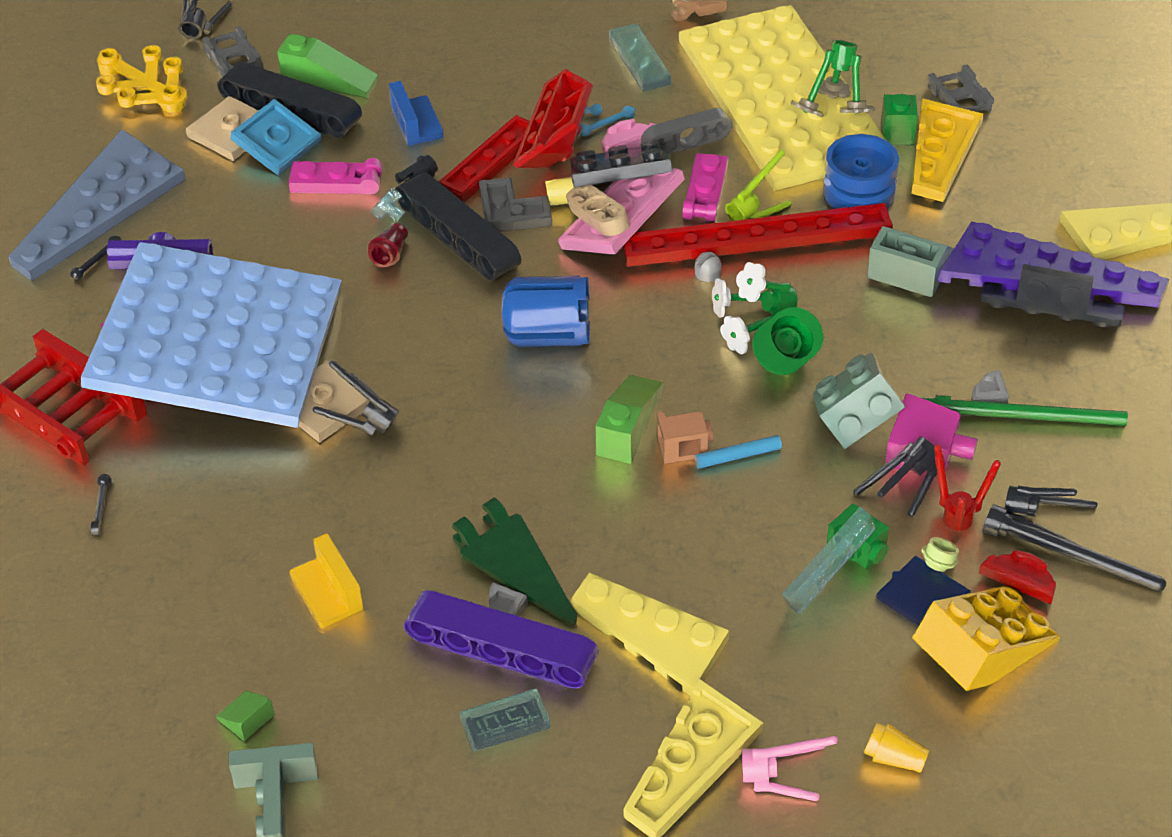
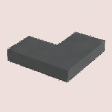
[479,178,552,232]

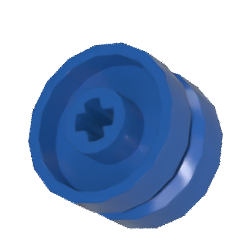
[823,134,899,209]

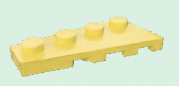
[1059,203,1172,260]
[571,572,729,696]
[624,679,763,837]

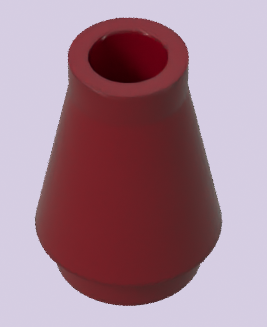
[368,223,408,268]

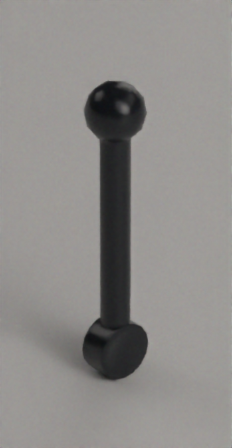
[70,236,122,280]
[91,474,112,536]

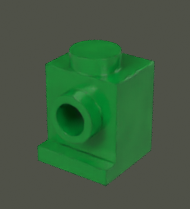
[826,503,889,569]

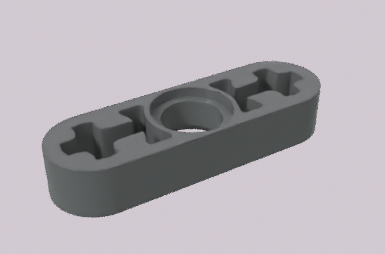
[641,108,732,154]

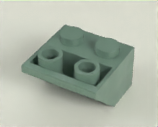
[867,226,954,297]

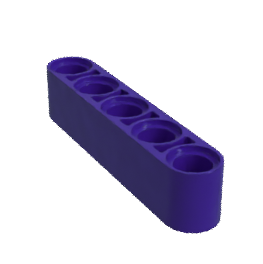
[403,590,599,689]

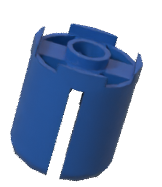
[502,275,590,347]

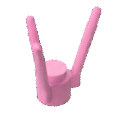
[742,736,838,801]

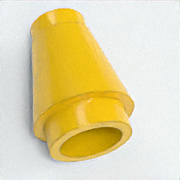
[864,722,929,773]

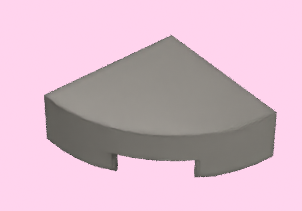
[971,370,1009,403]
[489,583,528,617]

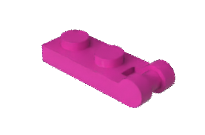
[682,153,728,223]
[288,158,383,194]

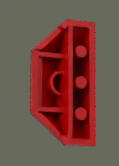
[513,69,593,168]

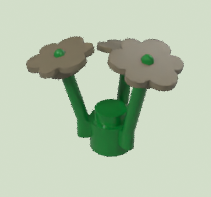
[791,40,875,118]

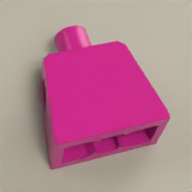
[885,393,978,473]

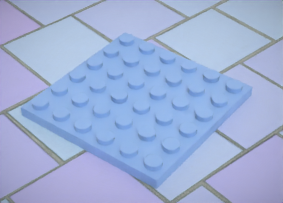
[81,242,342,428]

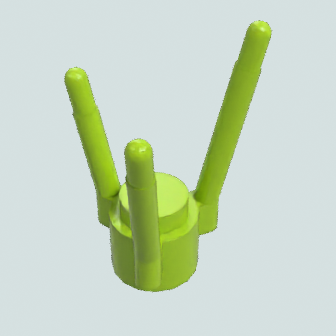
[725,150,792,221]

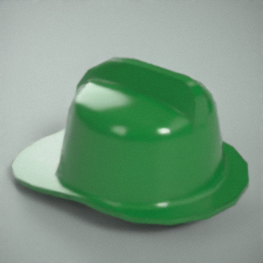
[752,307,824,375]

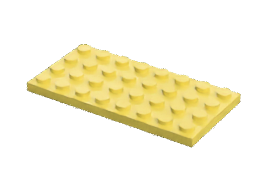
[679,5,887,191]

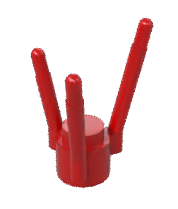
[934,444,1001,531]

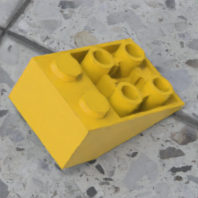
[912,586,1061,691]

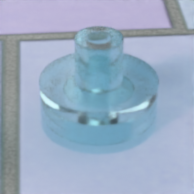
[370,187,405,222]

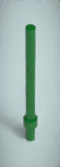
[919,395,1128,426]

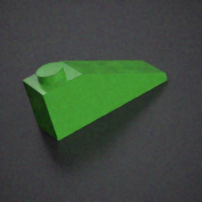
[277,34,379,98]
[595,375,664,464]

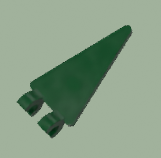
[452,497,577,626]

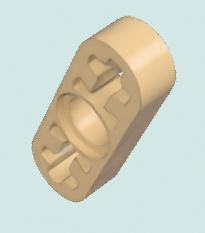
[566,185,630,236]

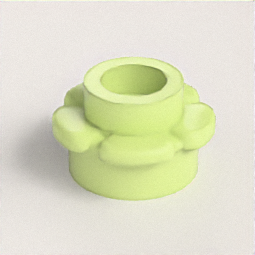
[922,537,959,572]

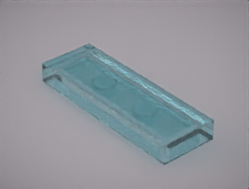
[609,23,671,92]
[781,507,875,614]

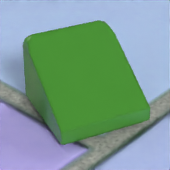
[216,690,275,741]

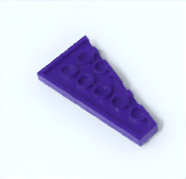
[938,221,1169,308]

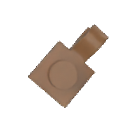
[671,0,727,21]

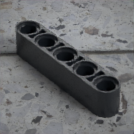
[217,62,362,138]
[395,172,522,281]

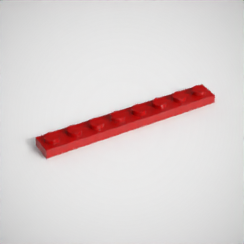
[622,203,893,267]

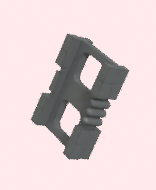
[203,26,264,78]
[928,64,994,112]

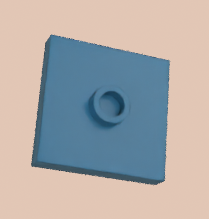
[230,99,322,176]

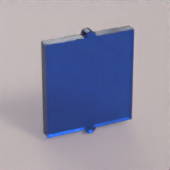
[876,555,971,626]

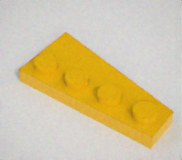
[912,98,983,202]

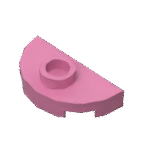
[602,119,655,153]

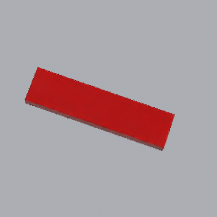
[438,115,530,203]

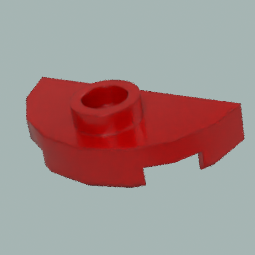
[979,550,1056,605]

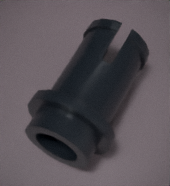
[395,155,438,185]

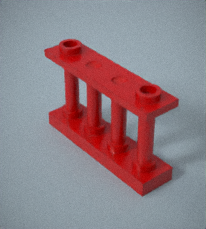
[0,329,147,466]

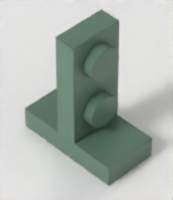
[229,743,318,837]

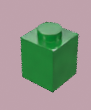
[881,94,918,145]

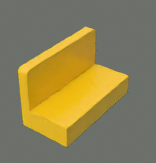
[290,533,363,628]

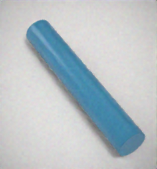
[695,435,782,469]

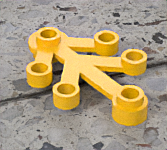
[96,45,188,112]

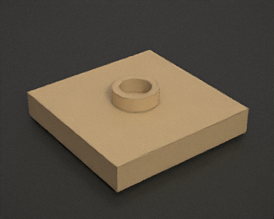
[186,96,258,161]
[298,361,370,443]

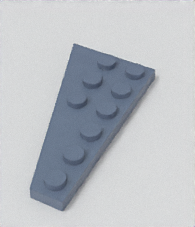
[8,129,186,281]

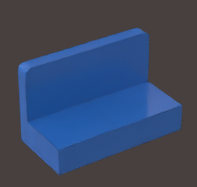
[389,81,444,146]

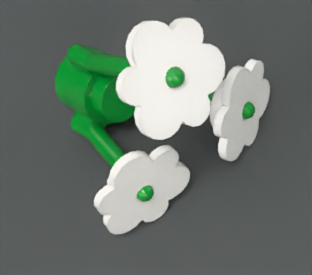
[712,262,798,354]

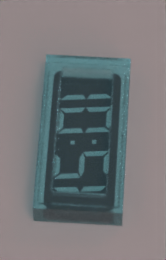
[459,688,550,752]

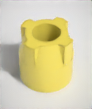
[545,177,573,207]

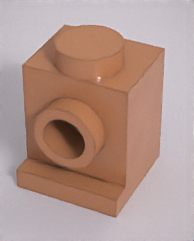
[656,411,713,464]

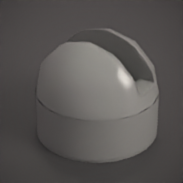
[694,252,722,282]

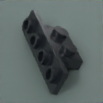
[980,264,1124,327]

